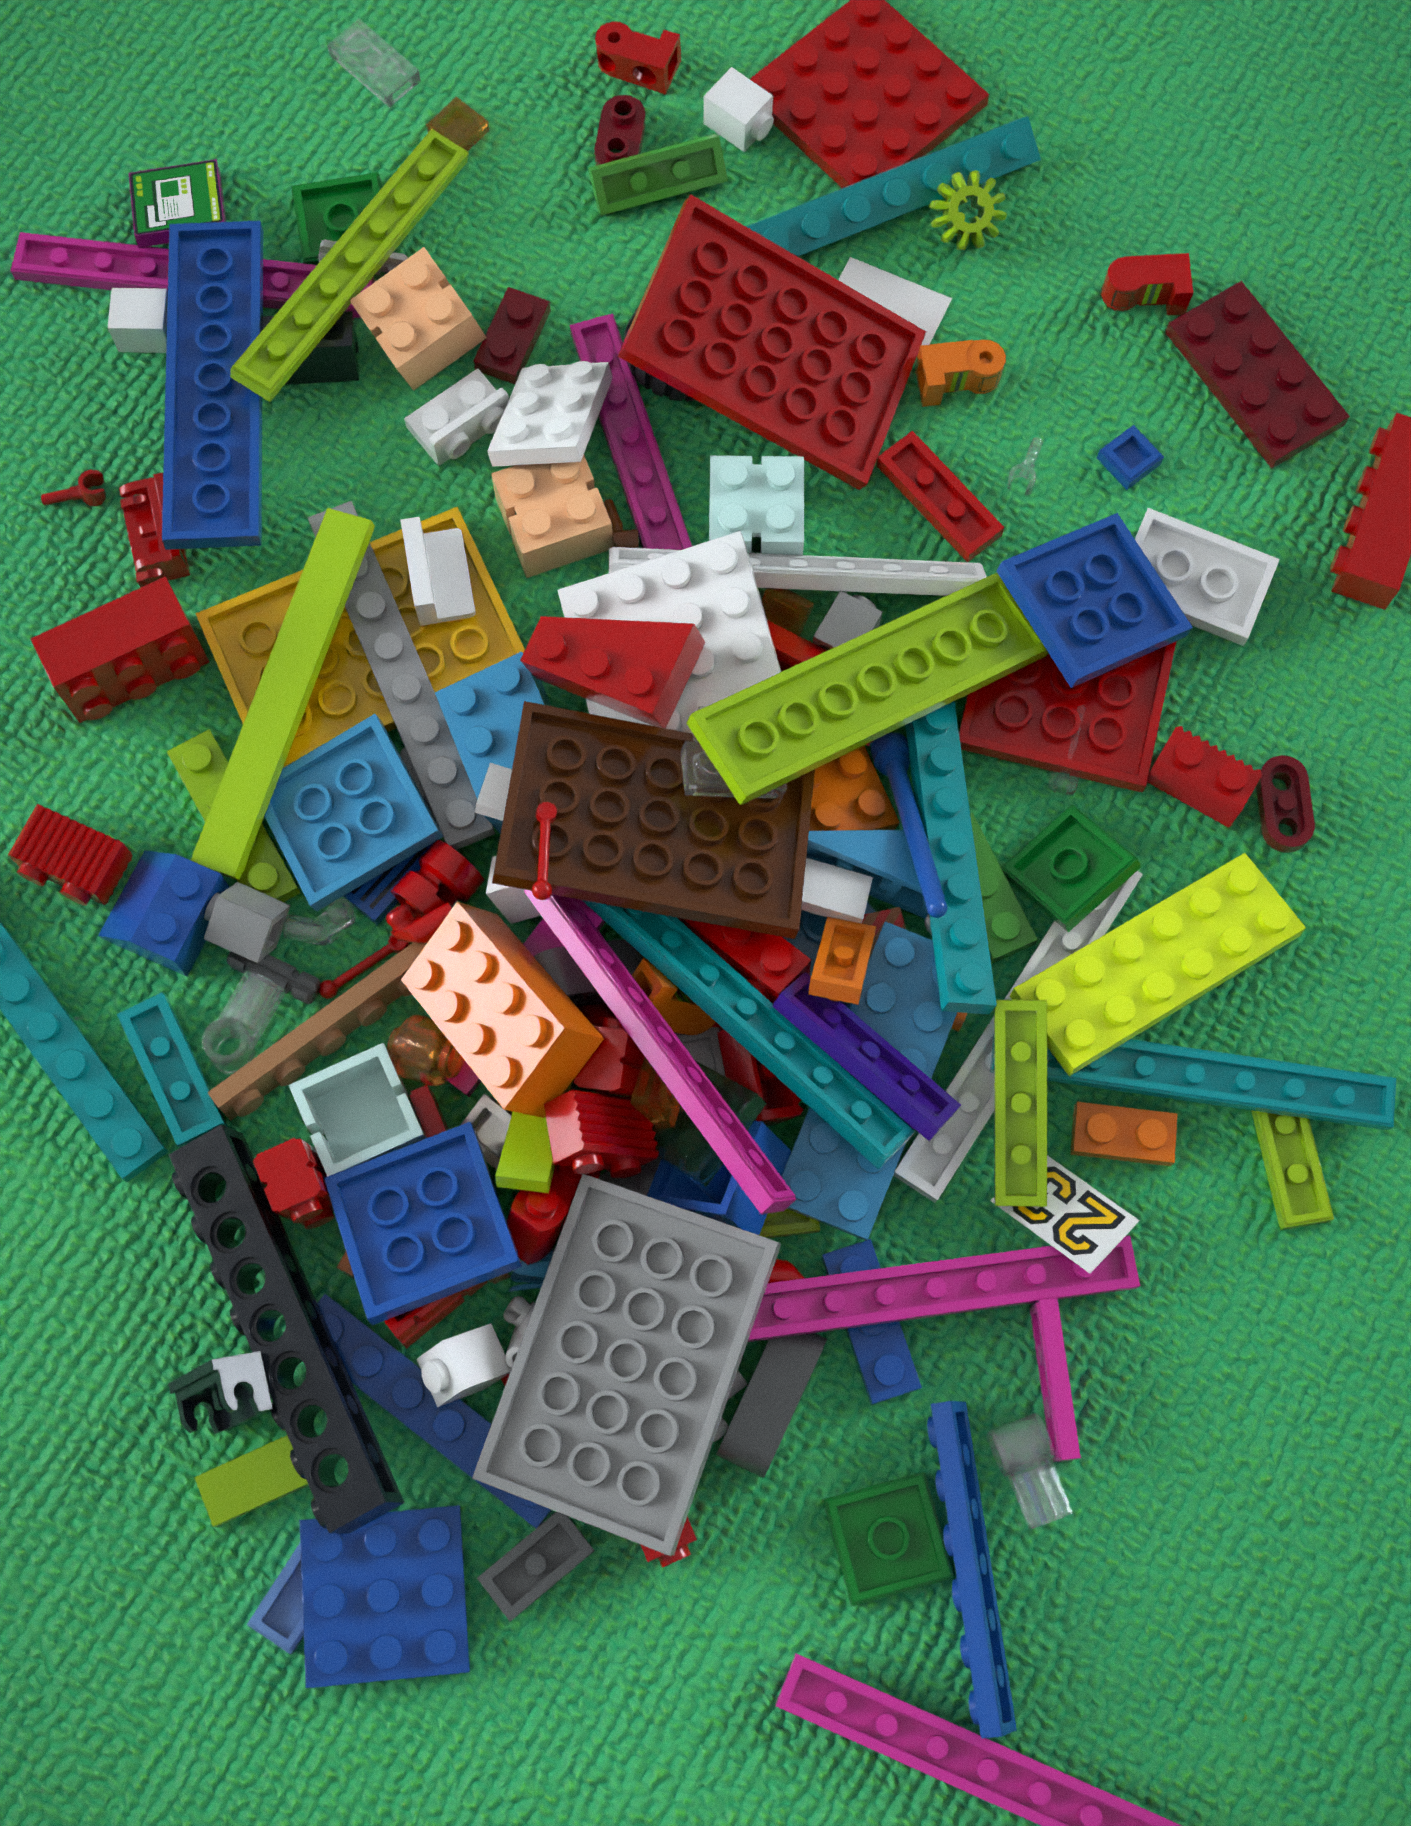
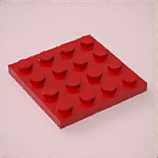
[750,0,989,188]
[959,641,1176,793]

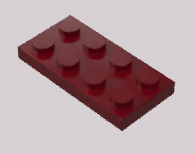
[1165,281,1350,469]

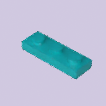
[117,992,228,1148]

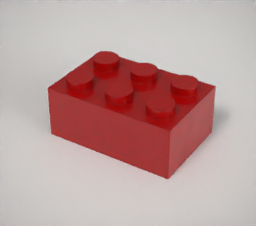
[30,576,209,723]

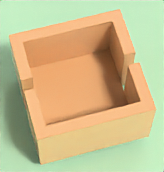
[349,247,487,391]
[491,455,614,578]

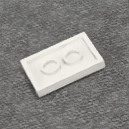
[487,361,613,467]
[1135,508,1280,646]

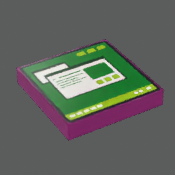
[128,159,226,248]

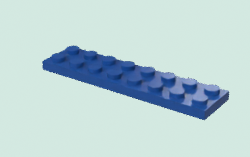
[162,221,263,550]

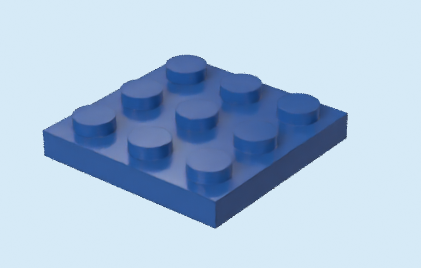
[997,513,1193,688]
[324,1121,522,1325]
[299,1505,470,1688]

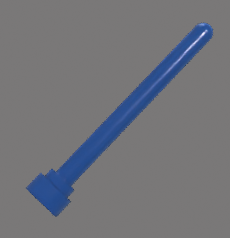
[871,732,947,918]

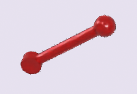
[532,802,557,901]
[319,935,409,999]

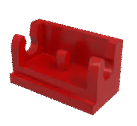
[119,473,191,587]

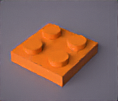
[809,745,900,831]

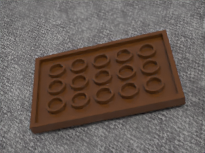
[492,701,815,939]

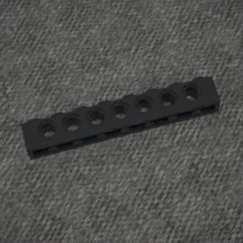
[169,1125,405,1533]

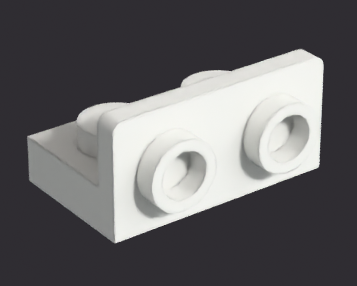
[404,368,509,466]

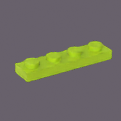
[166,729,300,902]
[994,1000,1047,1207]

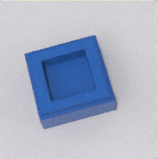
[1097,425,1164,490]

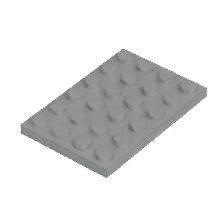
[472,1174,781,1556]

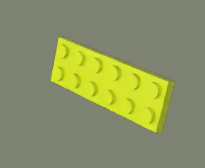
[1009,853,1306,1076]

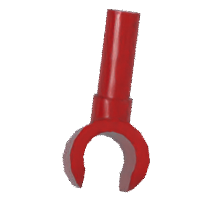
[41,470,106,506]

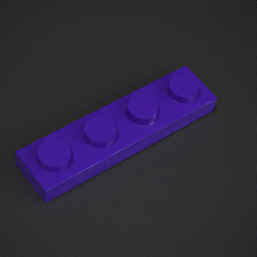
[772,972,961,1141]

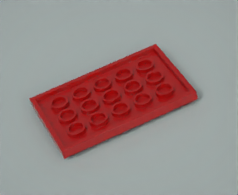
[618,194,926,490]

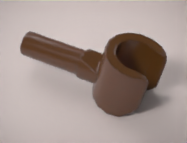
[603,499,639,548]

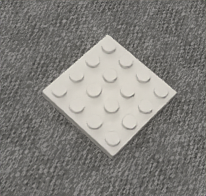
[558,531,781,734]

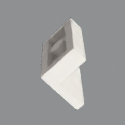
[400,517,476,626]

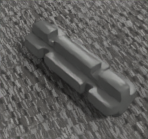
[227,951,321,1004]

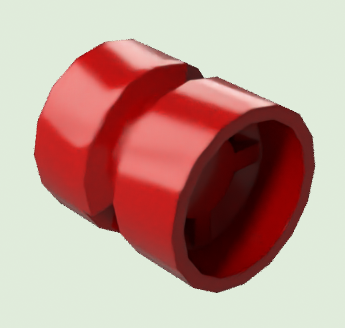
[391,840,484,916]

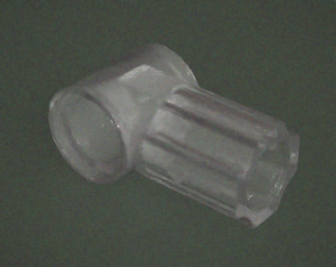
[202,971,286,1075]
[987,1413,1073,1529]

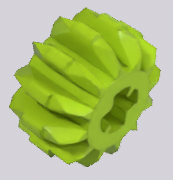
[930,170,1007,250]

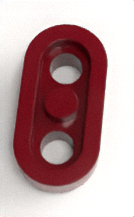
[594,95,646,166]
[1256,755,1315,853]

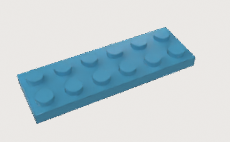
[782,922,957,1241]

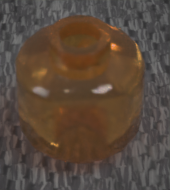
[387,1015,465,1086]

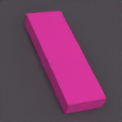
[1029,1298,1081,1463]

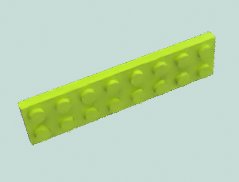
[686,573,1048,805]

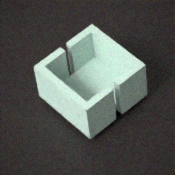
[709,455,804,555]
[288,1043,427,1177]

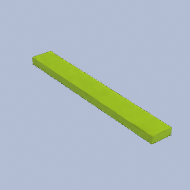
[230,129,469,402]
[191,508,375,881]

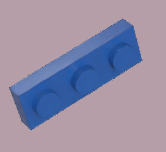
[821,1239,922,1405]

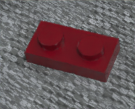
[473,287,551,384]

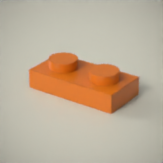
[808,917,876,1005]
[1070,1102,1178,1166]

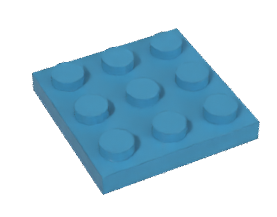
[265,714,444,911]

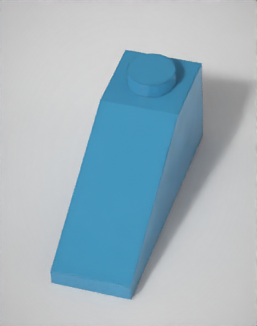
[806,830,929,918]

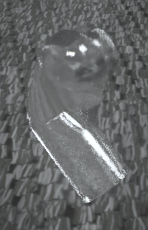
[283,898,356,946]

